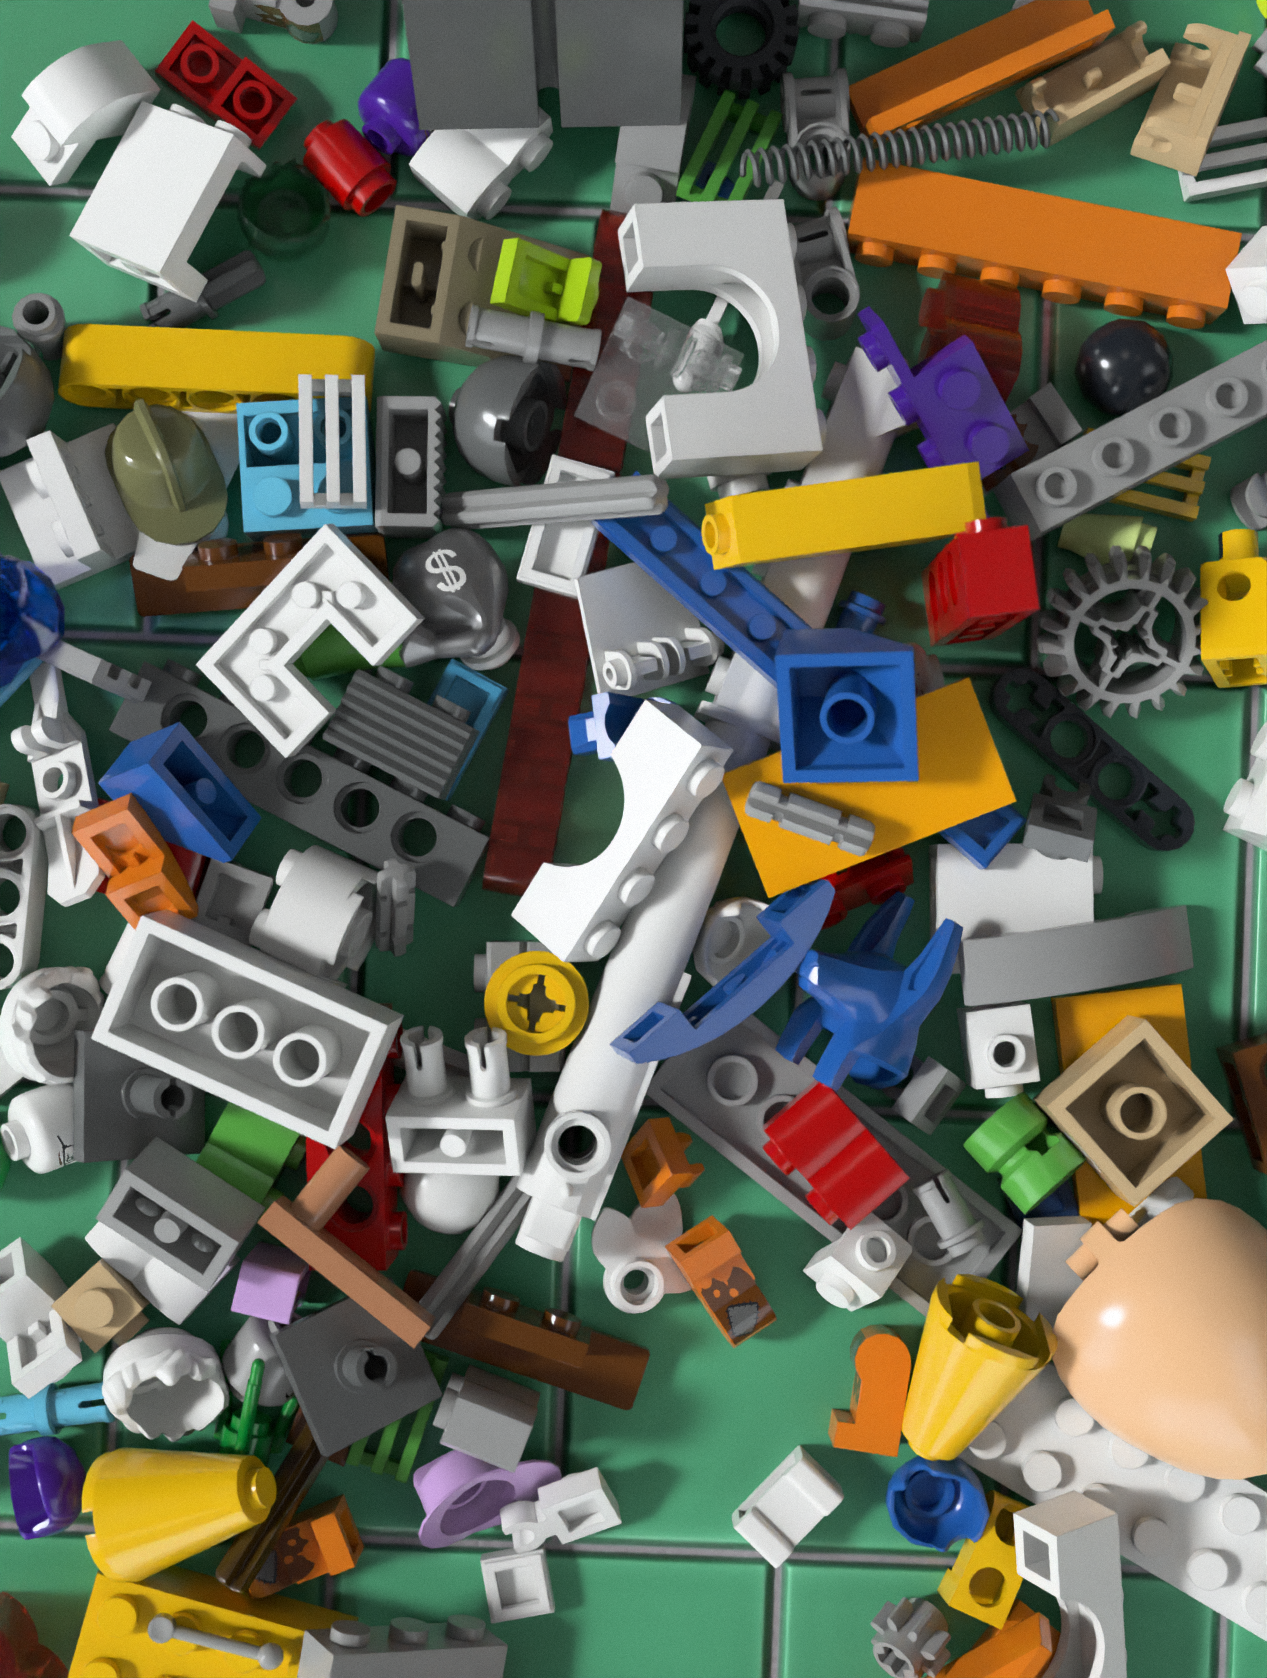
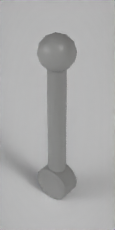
[148,1613,284,1670]

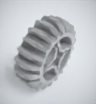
[1036,545,1208,719]

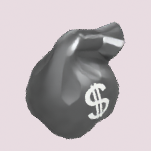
[393,528,509,668]

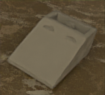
[374,205,590,382]

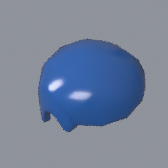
[886,1456,990,1553]

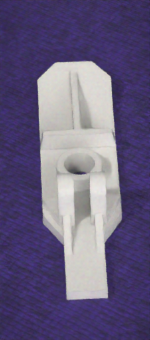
[11,662,105,907]

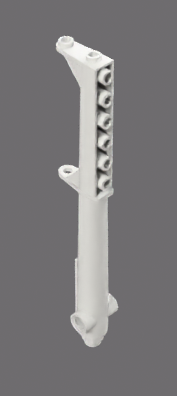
[515,347,919,1262]

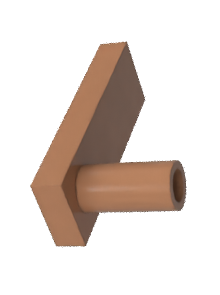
[257,1145,436,1348]

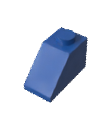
[98,722,262,863]

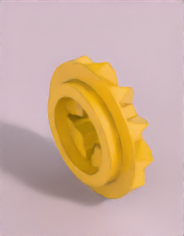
[484,951,589,1056]

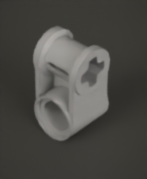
[780,68,851,201]
[793,207,860,341]

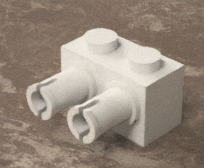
[385,1026,537,1176]

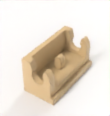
[1015,20,1171,148]
[1130,23,1252,177]

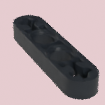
[989,668,1195,852]

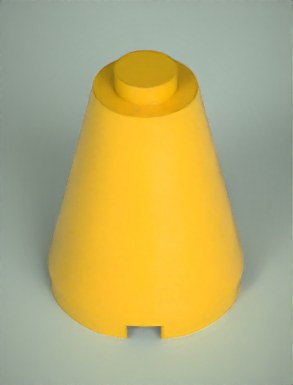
[902,1274,1058,1461]
[82,1447,277,1582]

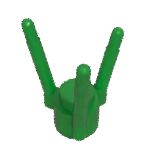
[213,1338,300,1467]

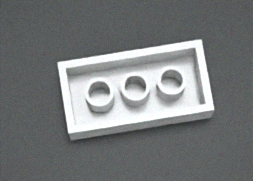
[91,909,404,1149]

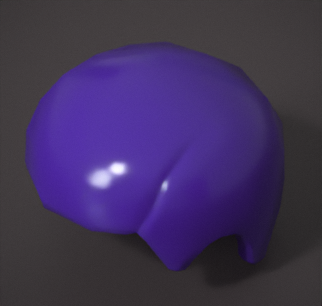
[9,1436,86,1540]

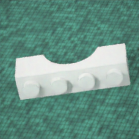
[511,699,734,962]
[1013,1490,1127,1678]

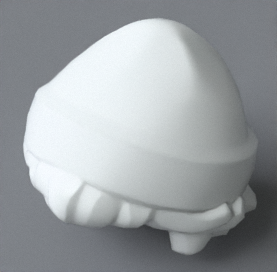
[0,966,105,1086]
[102,1327,230,1442]

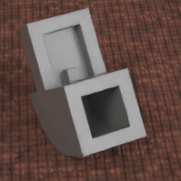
[609,74,697,218]

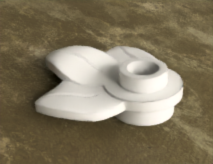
[591,1194,704,1314]

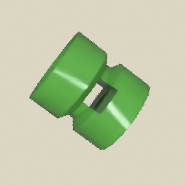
[963,1091,1087,1215]

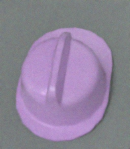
[413,1450,562,1549]

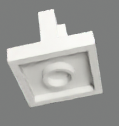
[0,423,139,592]

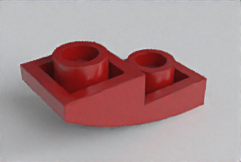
[155,20,297,150]

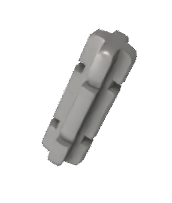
[745,781,875,856]
[375,858,416,957]

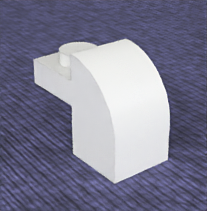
[11,40,161,186]
[0,1237,83,1399]

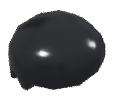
[1074,319,1174,416]

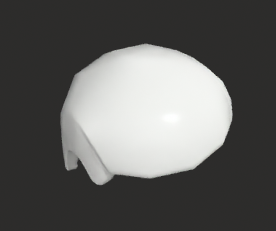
[692,897,771,987]
[400,1173,499,1234]

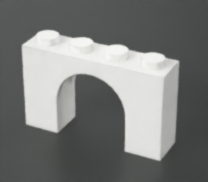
[618,199,826,480]

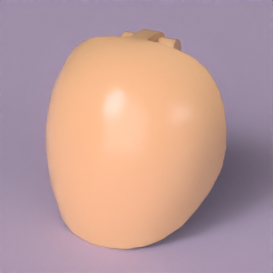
[1052,1198,1267,1480]

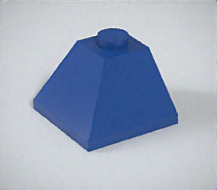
[775,628,919,783]

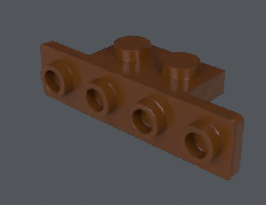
[129,532,390,617]
[402,1269,650,1410]

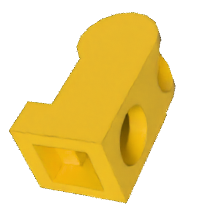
[937,1490,1030,1630]

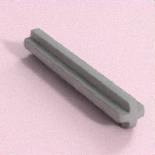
[440,474,669,529]

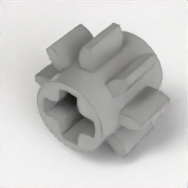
[870,1597,951,1678]

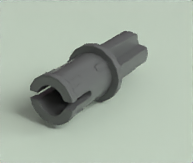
[139,250,266,328]

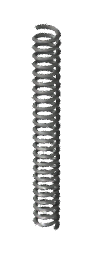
[740,108,1060,188]

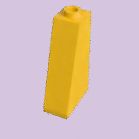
[702,462,986,570]

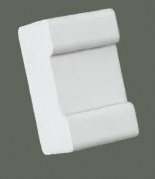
[732,1445,845,1568]

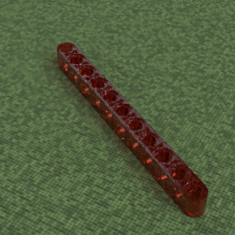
[482,209,654,897]

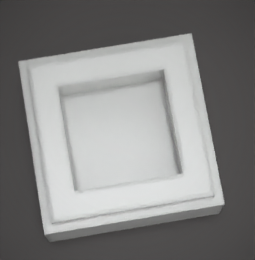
[480,1543,555,1624]

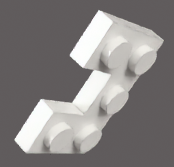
[196,524,425,758]

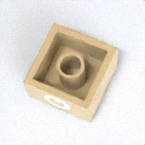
[1032,1015,1234,1207]

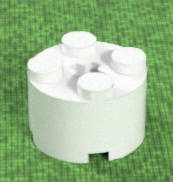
[249,845,378,988]

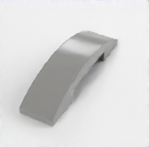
[958,905,1194,1006]

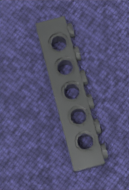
[109,659,493,907]

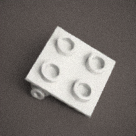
[574,562,724,696]

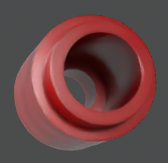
[303,119,397,217]

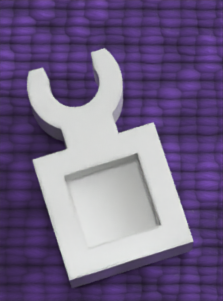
[500,1467,622,1553]

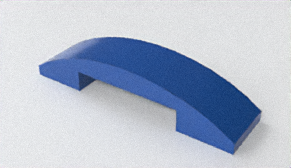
[610,879,836,1064]

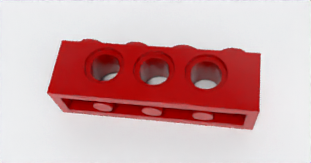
[921,517,1039,647]
[306,1003,408,1271]

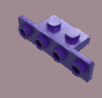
[857,306,1029,518]

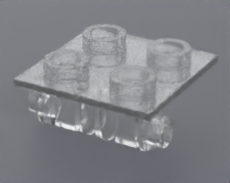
[574,297,744,453]

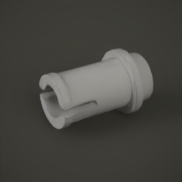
[12,293,66,361]
[912,1169,986,1258]

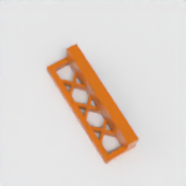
[849,0,1115,149]

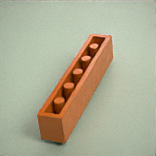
[846,158,1242,329]

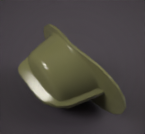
[104,398,228,546]

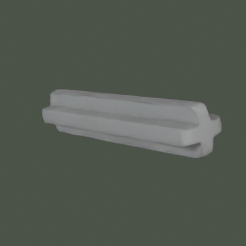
[418,1176,532,1340]

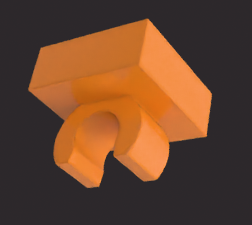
[621,1117,705,1208]

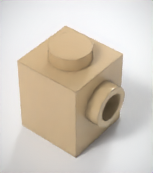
[51,1259,150,1353]

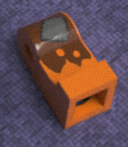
[664,1215,777,1348]
[828,1324,911,1457]
[247,1494,364,1599]

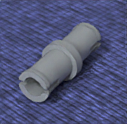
[465,304,601,372]

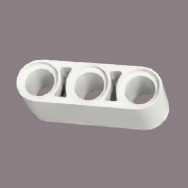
[0,804,49,990]

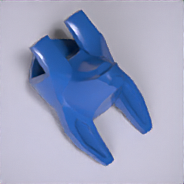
[775,891,963,1092]

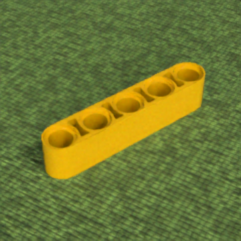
[58,324,375,414]

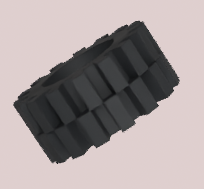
[683,0,800,100]

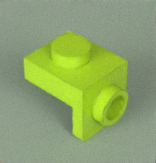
[490,238,602,326]

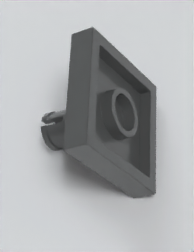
[73,1029,205,1163]
[269,1277,443,1457]

